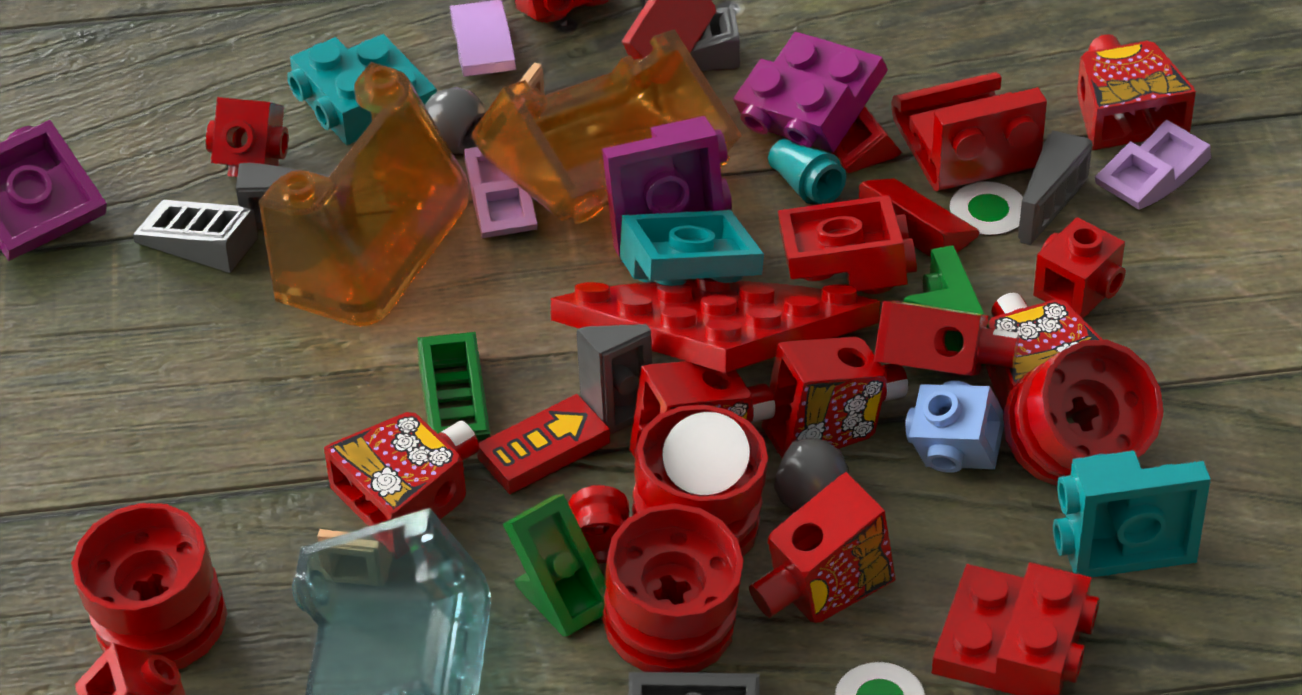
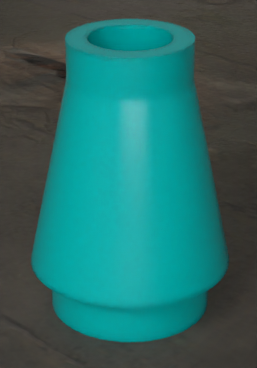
[768,139,846,204]

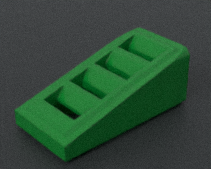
[417,332,490,441]

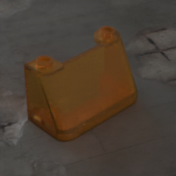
[471,29,742,224]
[259,62,469,326]

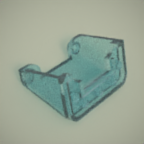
[292,508,491,695]

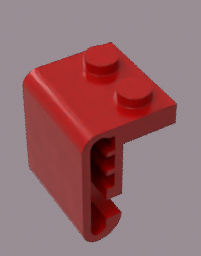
[891,72,1047,192]

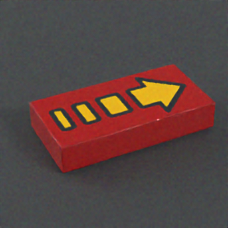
[477,394,610,495]

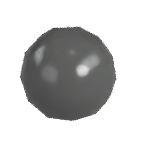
[420,87,489,156]
[774,438,849,512]

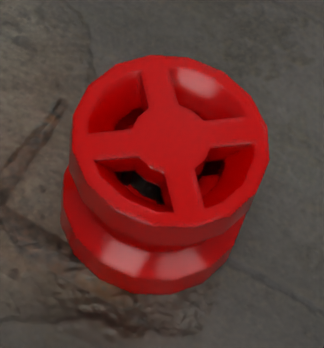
[568,485,629,563]

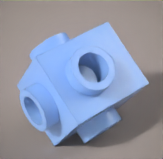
[906,381,1004,473]

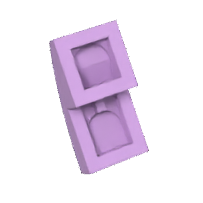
[450,0,516,77]
[1095,120,1211,210]
[464,141,537,238]

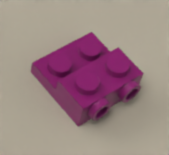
[733,31,888,153]
[602,116,732,258]
[0,120,107,261]

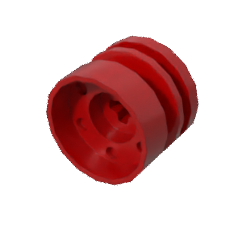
[1003,339,1164,486]
[631,405,768,557]
[71,503,228,669]
[603,504,744,673]

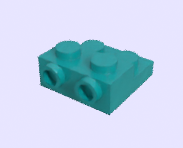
[287,34,437,146]
[620,210,764,286]
[1053,451,1211,577]

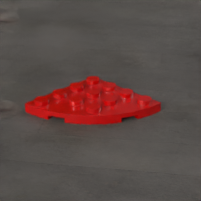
[551,278,880,373]

